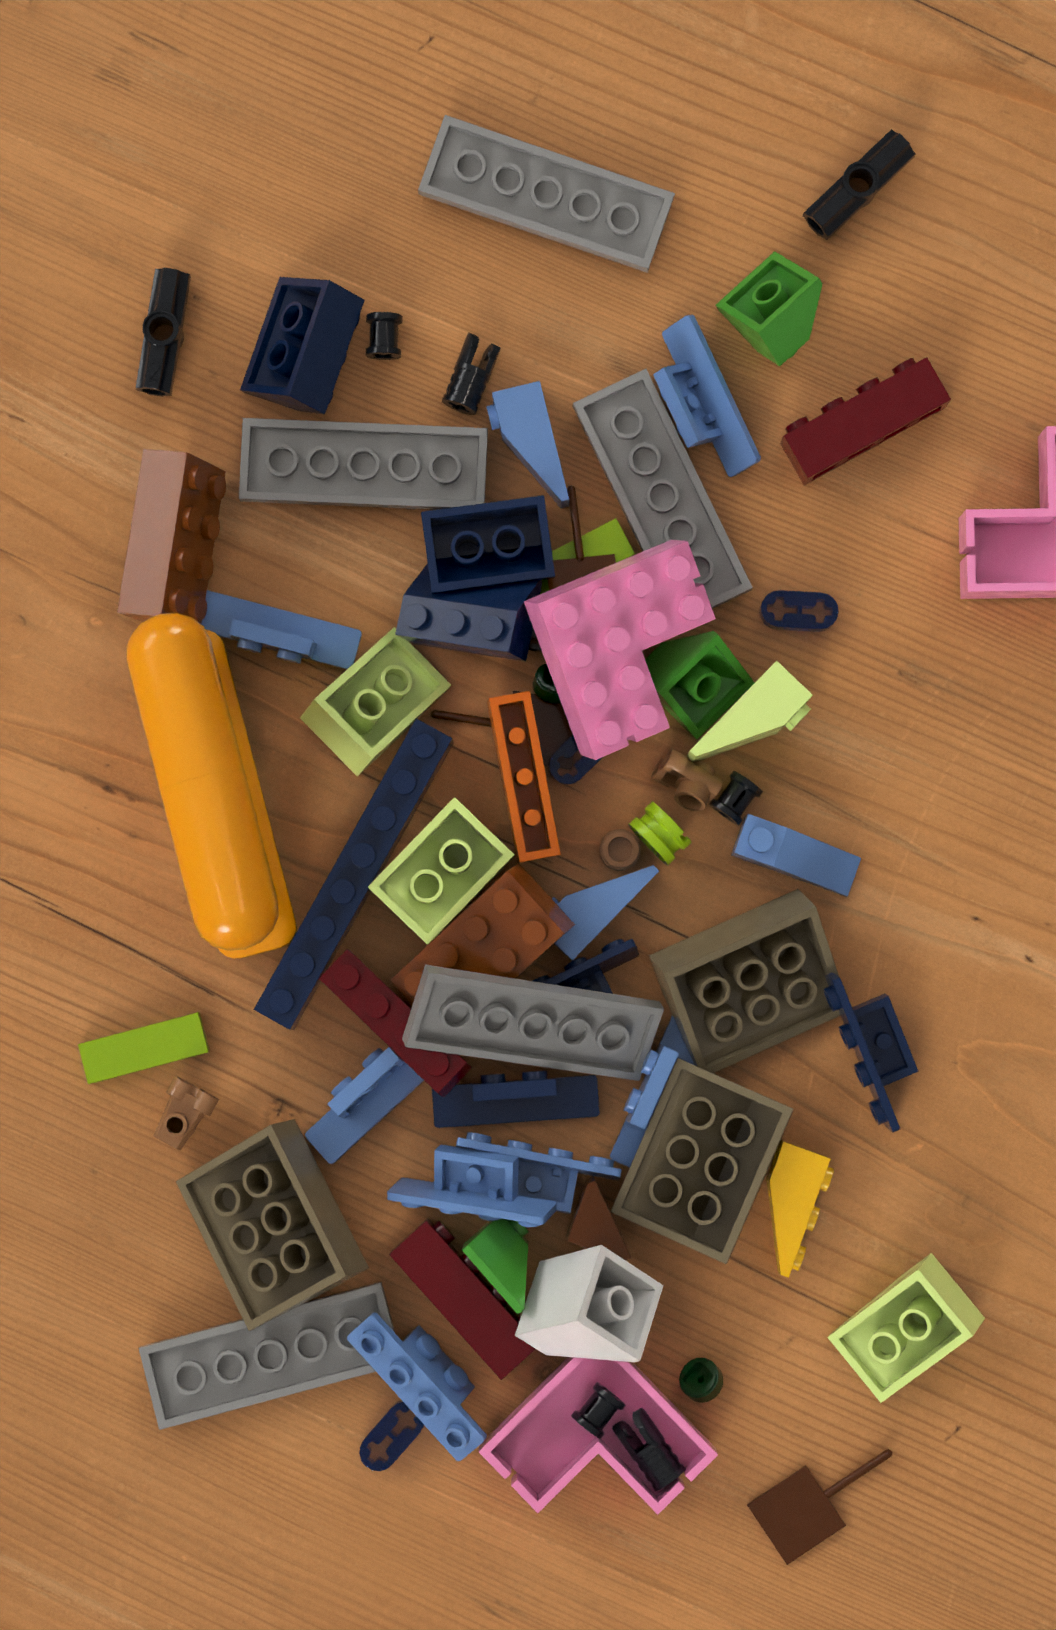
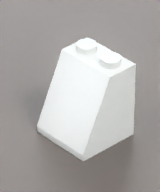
[515,1245,664,1362]

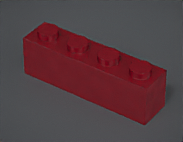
[780,357,951,486]
[319,948,472,1097]
[389,1218,535,1380]

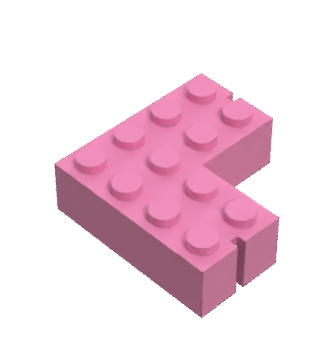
[958,426,1056,599]
[523,540,716,760]
[478,1357,718,1515]

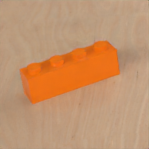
[487,691,561,863]

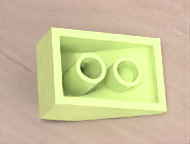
[300,627,451,777]
[687,660,813,762]
[368,797,515,945]
[827,1253,985,1403]

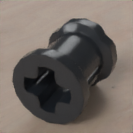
[366,312,403,360]
[709,771,763,826]
[571,1382,626,1439]

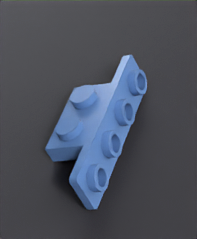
[653,314,761,477]
[201,590,362,669]
[610,1015,694,1168]
[305,1047,424,1164]
[456,1132,622,1214]
[387,1145,556,1227]
[347,1312,487,1461]

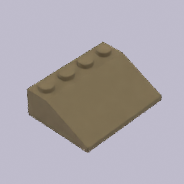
[649,889,841,1073]
[611,1058,794,1264]
[176,1119,369,1331]

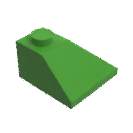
[716,251,823,366]
[645,631,755,740]
[462,1219,529,1314]

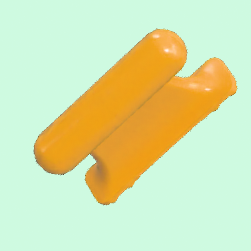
[126,613,297,959]

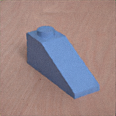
[486,381,569,508]
[731,814,861,897]
[552,865,659,961]

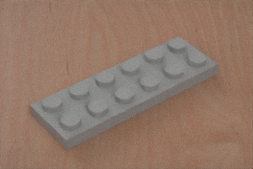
[418,115,675,273]
[572,369,753,609]
[239,418,488,510]
[402,965,664,1081]
[138,1282,395,1430]

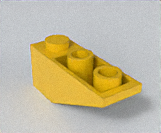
[766,1140,834,1278]

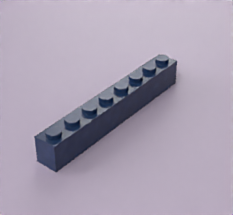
[253,718,454,1030]

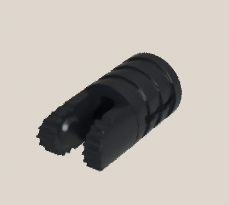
[442,333,501,415]
[612,1408,686,1491]

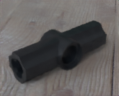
[803,129,916,240]
[135,268,191,397]

